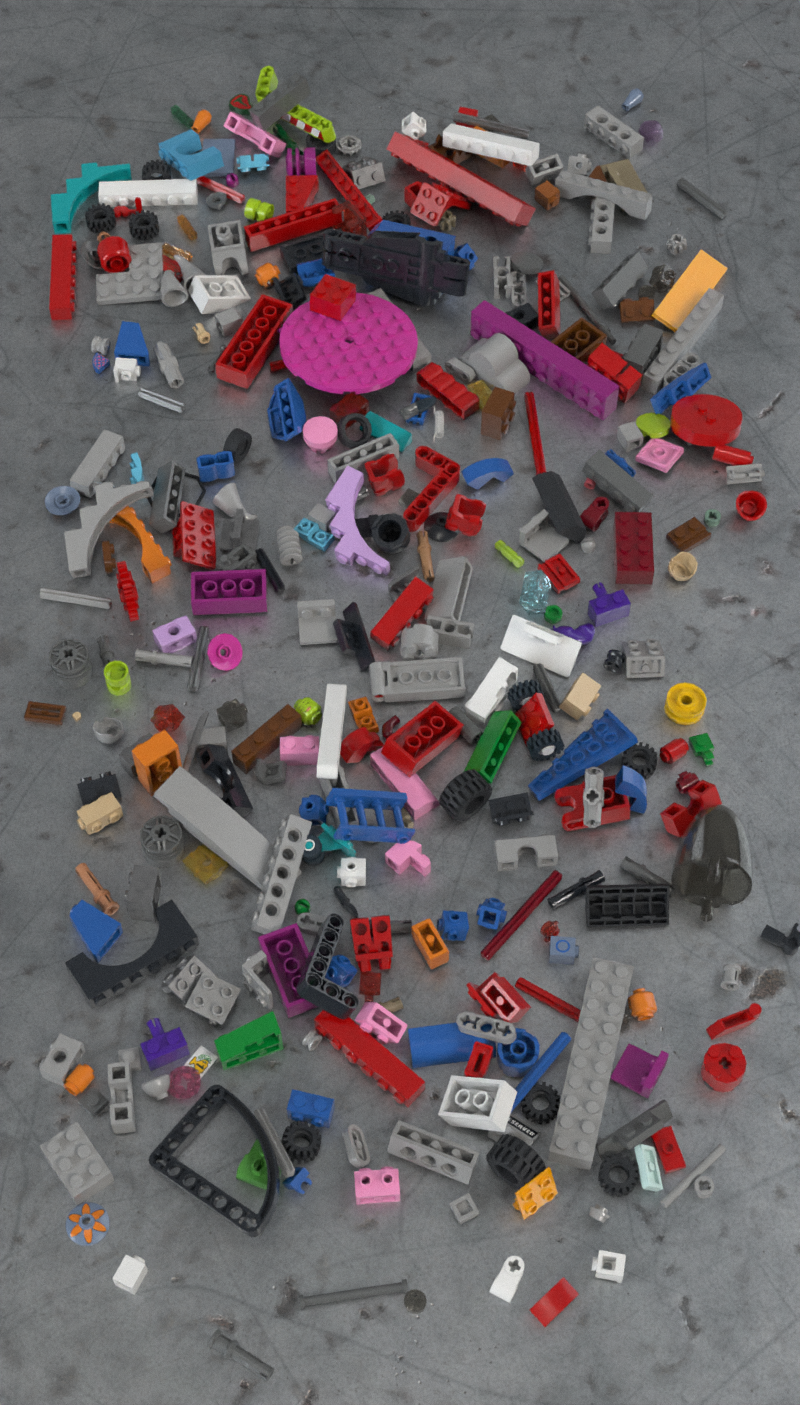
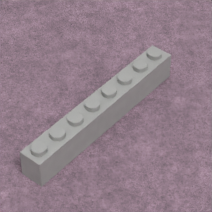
[641,288,724,395]

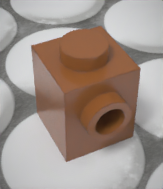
[534,181,560,210]

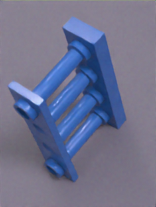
[326,788,415,844]

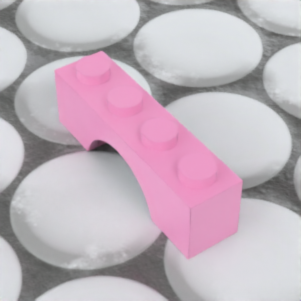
[224,112,286,158]

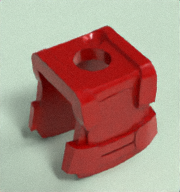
[365,453,405,496]
[445,494,486,537]

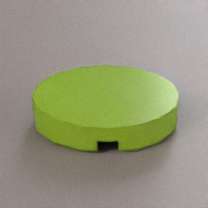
[636,413,671,439]

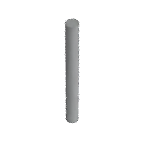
[660,1144,726,1208]

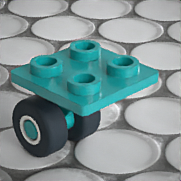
[302,823,357,865]

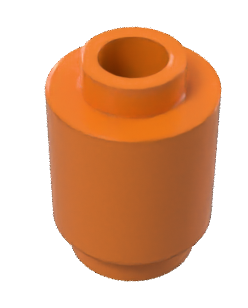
[63,1063,95,1096]

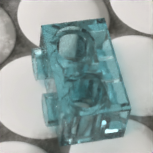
[519,570,551,615]

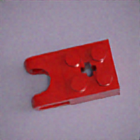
[554,775,630,831]

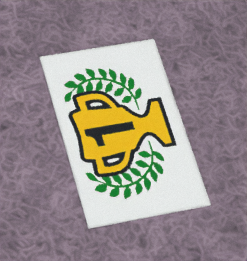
[179,1045,218,1085]

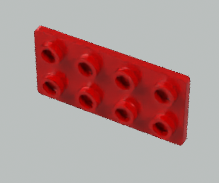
[172,501,216,570]

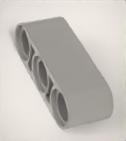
[662,352,699,389]

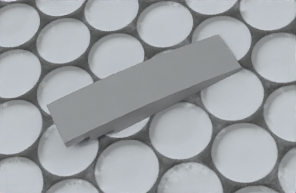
[153,766,302,897]

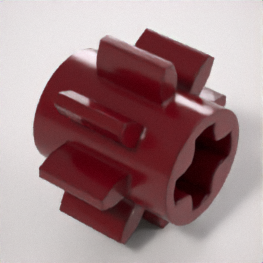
[675,771,700,796]

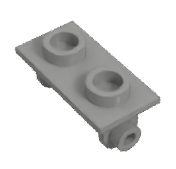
[726,463,765,484]

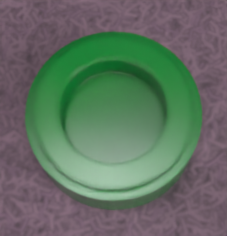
[544,605,563,624]

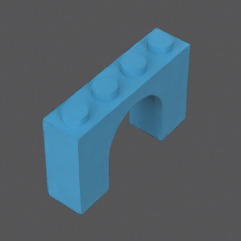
[158,129,224,181]

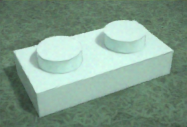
[634,1144,663,1192]

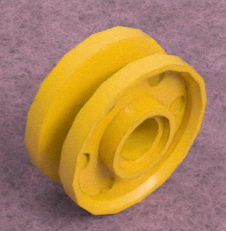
[664,682,707,726]

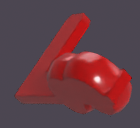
[114,197,142,218]

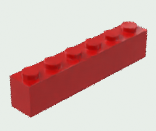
[244,198,342,252]
[49,234,77,320]
[314,1010,425,1107]

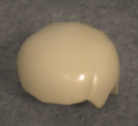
[668,552,698,581]

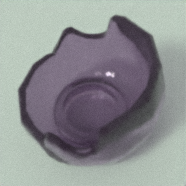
[638,120,664,143]

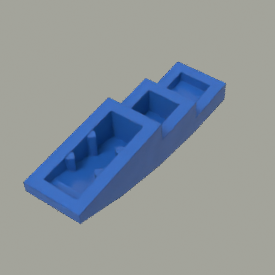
[650,363,712,414]

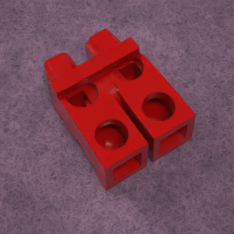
[350,915,393,972]

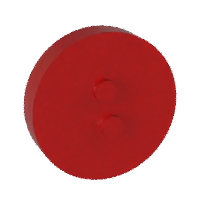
[670,394,743,447]

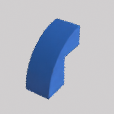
[461,458,514,490]
[615,765,647,814]

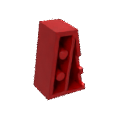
[286,175,319,213]

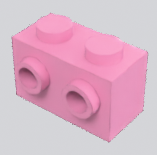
[280,735,320,766]
[355,1002,408,1045]
[354,1166,400,1205]

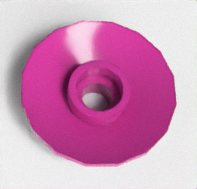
[207,633,243,671]

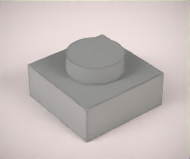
[118,1047,142,1071]
[449,1193,479,1225]

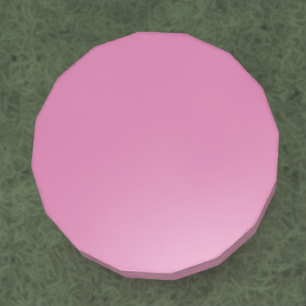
[302,416,338,454]

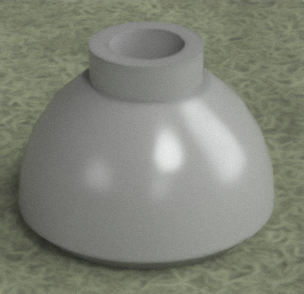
[141,1073,170,1101]

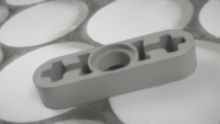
[510,270,527,309]
[456,1011,517,1044]

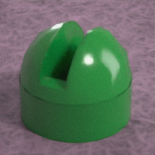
[294,899,311,916]

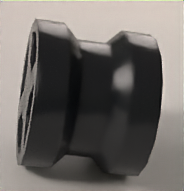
[603,649,626,673]

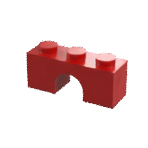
[660,780,722,838]

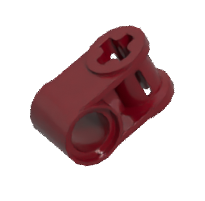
[580,497,609,532]

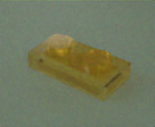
[467,379,492,411]

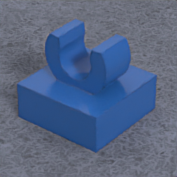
[282,1167,312,1194]

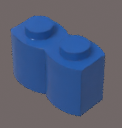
[196,451,235,482]

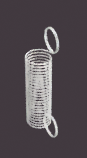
[433,406,444,443]

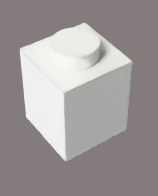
[112,1255,148,1295]

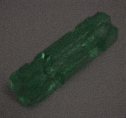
[170,105,194,128]

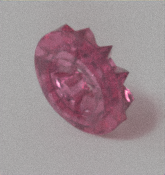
[168,1066,201,1100]

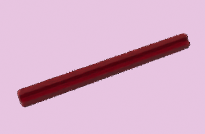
[481,870,563,961]

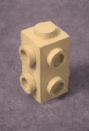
[76,792,123,835]

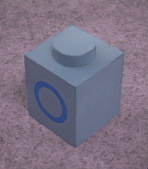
[549,936,579,965]

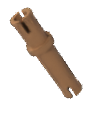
[416,531,435,582]

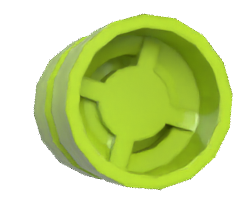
[244,198,274,222]
[104,661,131,696]

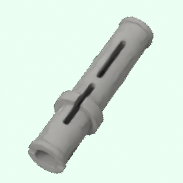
[135,649,193,668]

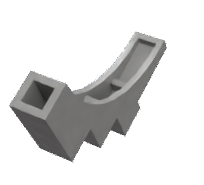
[64,481,154,579]

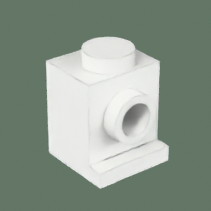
[113,358,141,382]
[591,1250,626,1283]

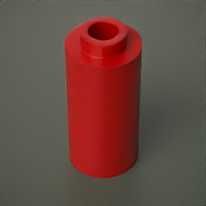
[712,445,754,466]

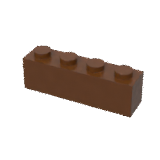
[231,704,302,775]

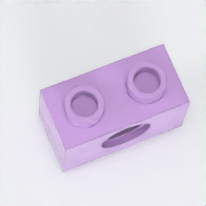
[152,615,197,653]

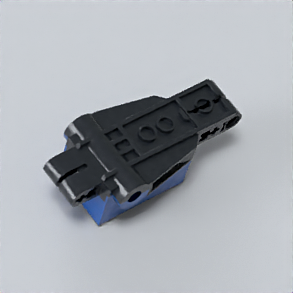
[321,220,470,306]

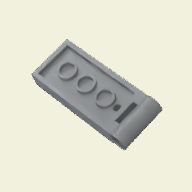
[369,657,465,703]

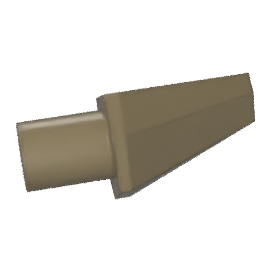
[401,806,414,828]

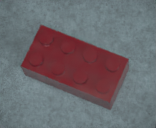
[613,512,654,585]

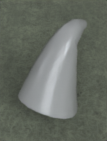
[174,255,205,293]
[161,270,189,307]
[213,483,257,520]

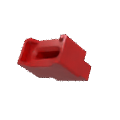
[464,1041,493,1078]

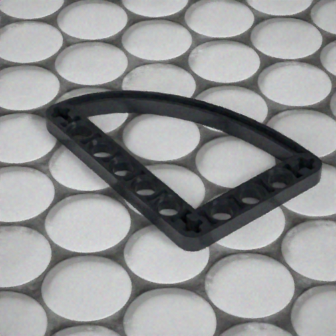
[149,1085,280,1237]

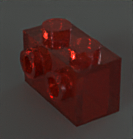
[329,392,369,431]

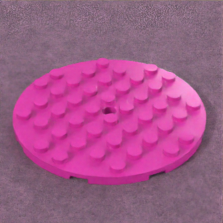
[279,293,418,394]

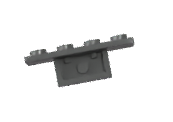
[596,1099,673,1162]

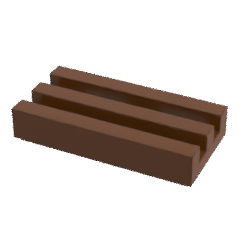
[24,701,67,725]

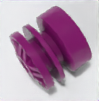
[286,147,317,176]

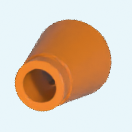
[191,109,212,134]

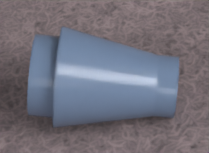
[621,88,644,111]

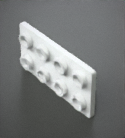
[500,615,582,677]

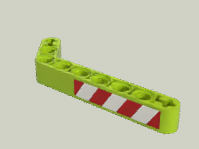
[255,66,336,143]

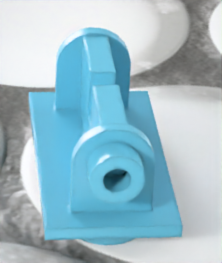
[236,153,270,172]

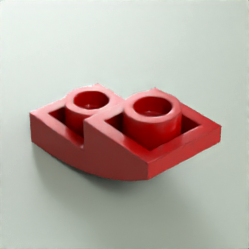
[529,1277,579,1327]

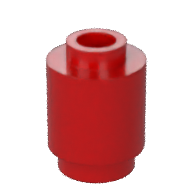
[659,738,689,764]

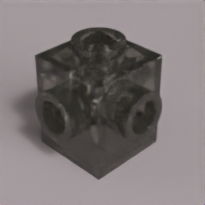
[649,263,677,294]
[216,698,248,733]

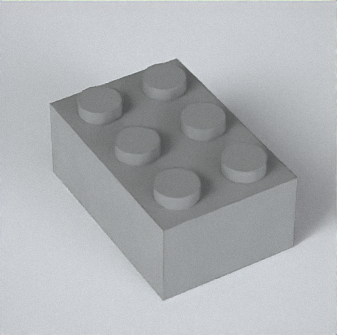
[40,1122,114,1205]

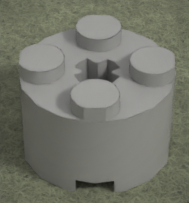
[401,624,439,661]

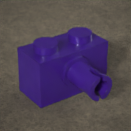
[587,582,631,628]
[140,1018,190,1071]

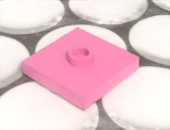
[635,438,684,473]

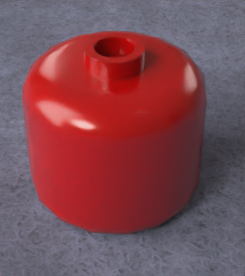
[97,236,132,273]

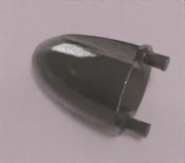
[671,804,753,922]

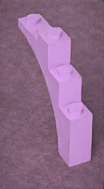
[325,465,390,575]

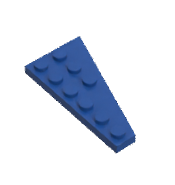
[528,708,638,801]

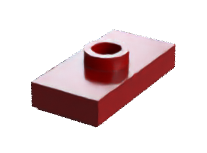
[651,1126,686,1174]

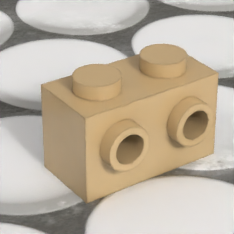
[559,673,601,720]

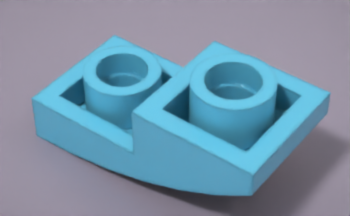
[129,452,144,484]
[294,518,335,552]

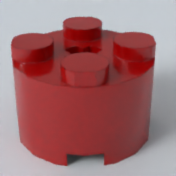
[701,1043,747,1093]

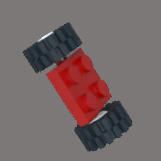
[507,679,565,761]

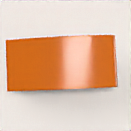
[348,696,379,733]

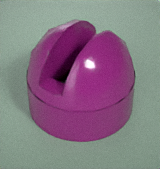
[226,173,239,188]

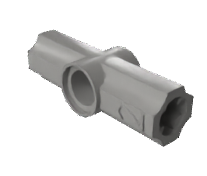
[153,342,184,389]

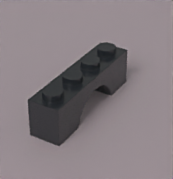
[196,744,253,818]

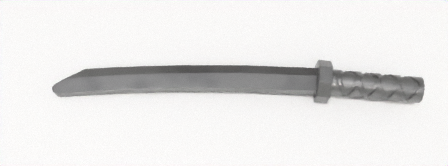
[182,711,209,773]

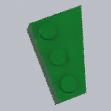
[214,1011,284,1071]

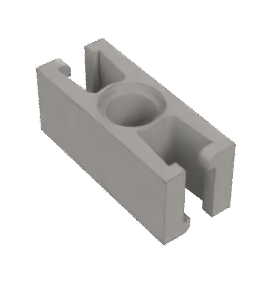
[493,256,511,299]
[427,615,474,649]

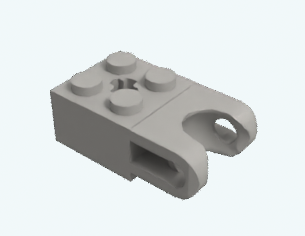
[208,220,249,275]

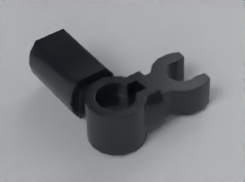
[760,923,800,956]

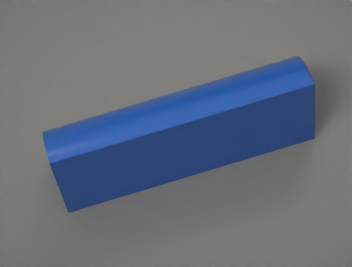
[408,1021,496,1068]

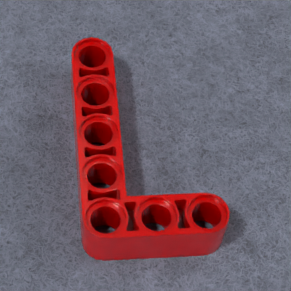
[403,446,460,532]

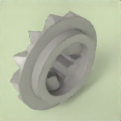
[336,135,362,155]

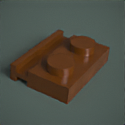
[666,517,712,552]

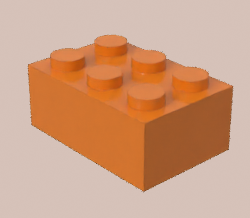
[132,730,182,796]

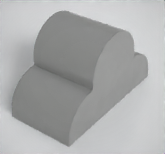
[458,333,530,394]

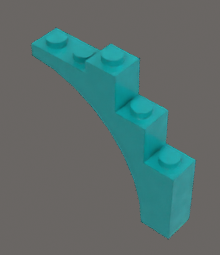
[51,162,132,234]

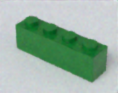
[464,710,522,784]

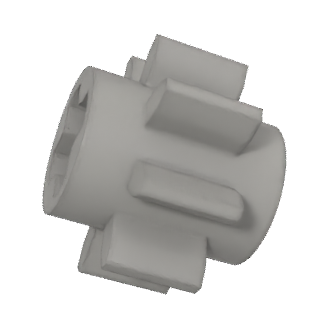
[666,234,687,255]

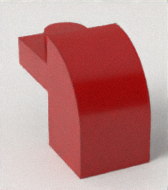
[340,727,384,763]

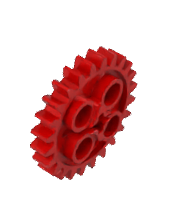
[116,561,139,622]

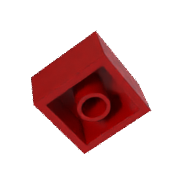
[310,274,356,321]

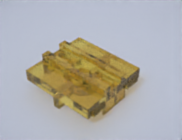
[182,844,229,884]

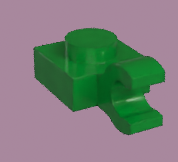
[688,733,715,766]

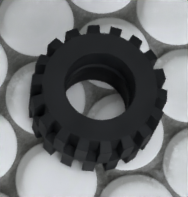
[439,769,492,822]
[486,1134,546,1189]

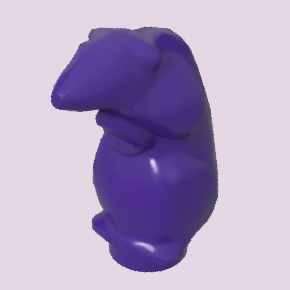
[551,623,596,645]

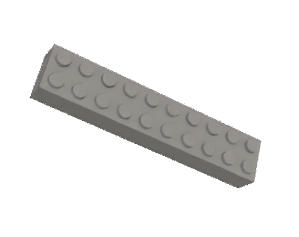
[548,957,634,1171]

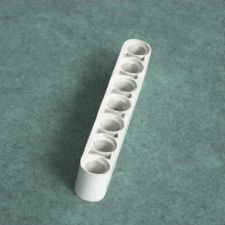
[317,683,347,779]

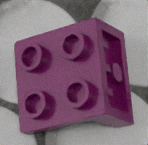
[610,1043,669,1099]

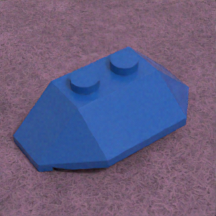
[267,378,307,441]

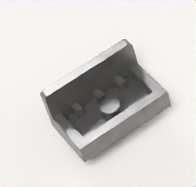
[388,566,431,601]

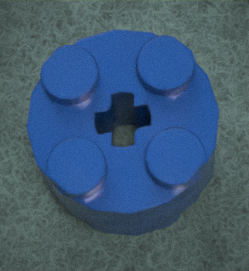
[497,1028,540,1078]

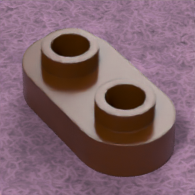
[102,540,117,574]

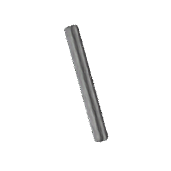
[452,112,529,138]

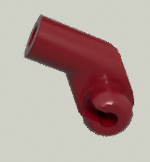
[382,715,401,739]

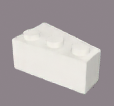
[465,657,518,728]

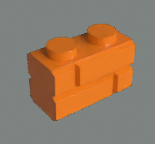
[412,918,449,969]

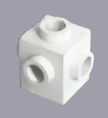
[402,112,426,140]
[337,857,366,887]

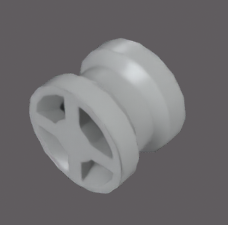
[91,336,111,355]

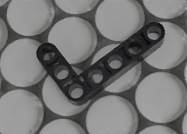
[296,913,359,1019]

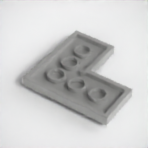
[96,242,164,306]

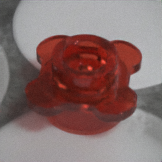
[540,921,560,943]

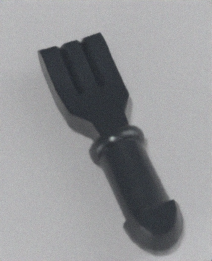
[333,886,359,918]

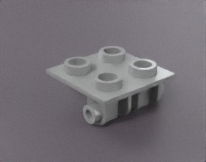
[185,971,241,1026]

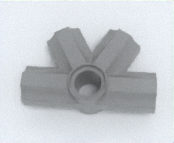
[583,767,604,828]

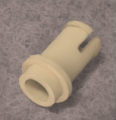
[193,323,211,344]

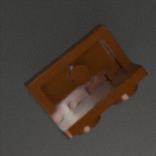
[618,297,655,323]

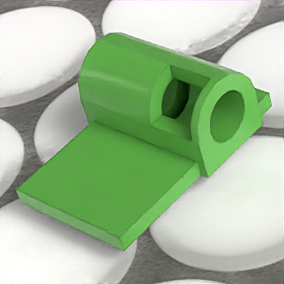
[236,1139,281,1190]

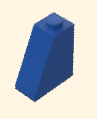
[114,321,150,367]
[69,900,123,963]

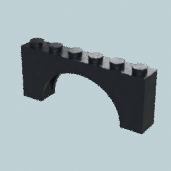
[65,900,199,1009]

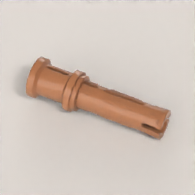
[75,863,120,916]

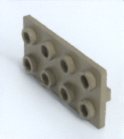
[600,159,647,212]

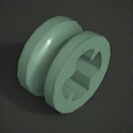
[704,509,721,527]

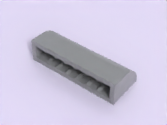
[424,557,473,621]

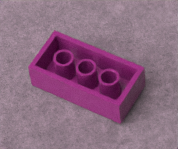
[191,569,267,615]
[258,923,318,1018]

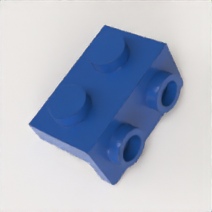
[297,258,335,287]

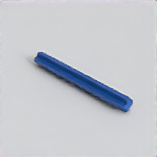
[510,1032,571,1114]

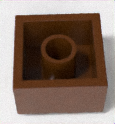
[481,387,516,440]

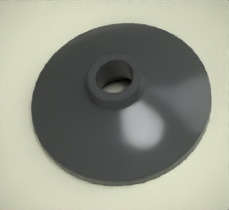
[80,241,103,270]

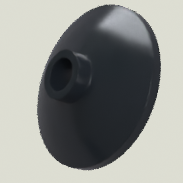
[424,512,459,542]

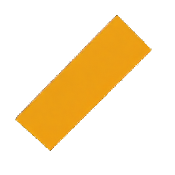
[652,249,728,332]

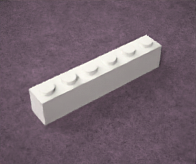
[443,124,540,166]
[98,179,198,207]

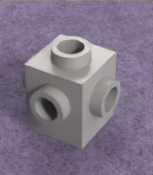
[567,153,592,175]

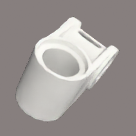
[489,1256,525,1303]

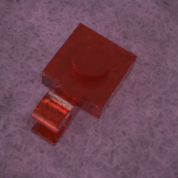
[359,972,382,1003]

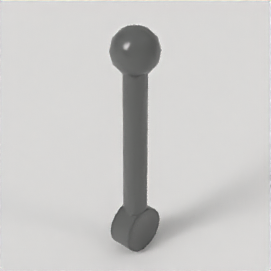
[208,345,226,373]

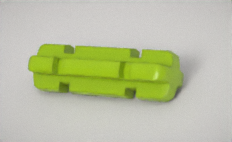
[495,540,525,568]

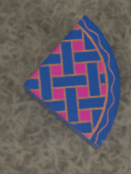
[92,353,110,375]

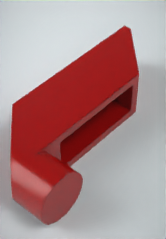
[706,1003,762,1040]

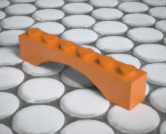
[109,506,172,584]

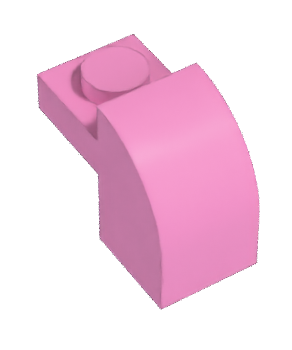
[385,840,431,877]

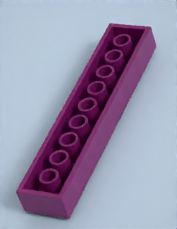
[470,300,619,421]

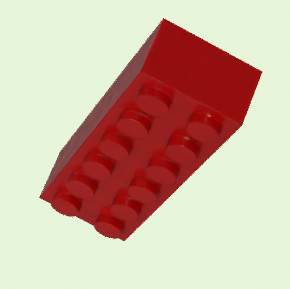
[215,294,293,389]

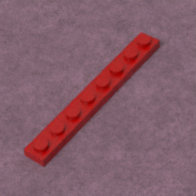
[316,149,382,232]

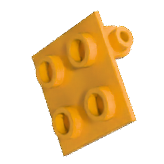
[513,1167,558,1220]

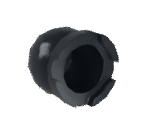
[372,513,411,555]

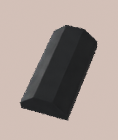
[532,471,586,543]
[585,883,669,927]

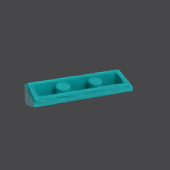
[359,411,412,453]

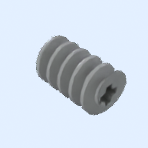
[275,525,303,566]

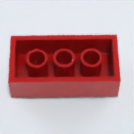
[381,701,464,778]

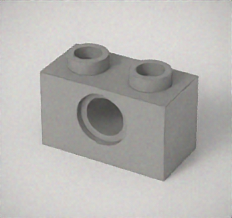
[526,153,564,186]
[39,1033,85,1087]

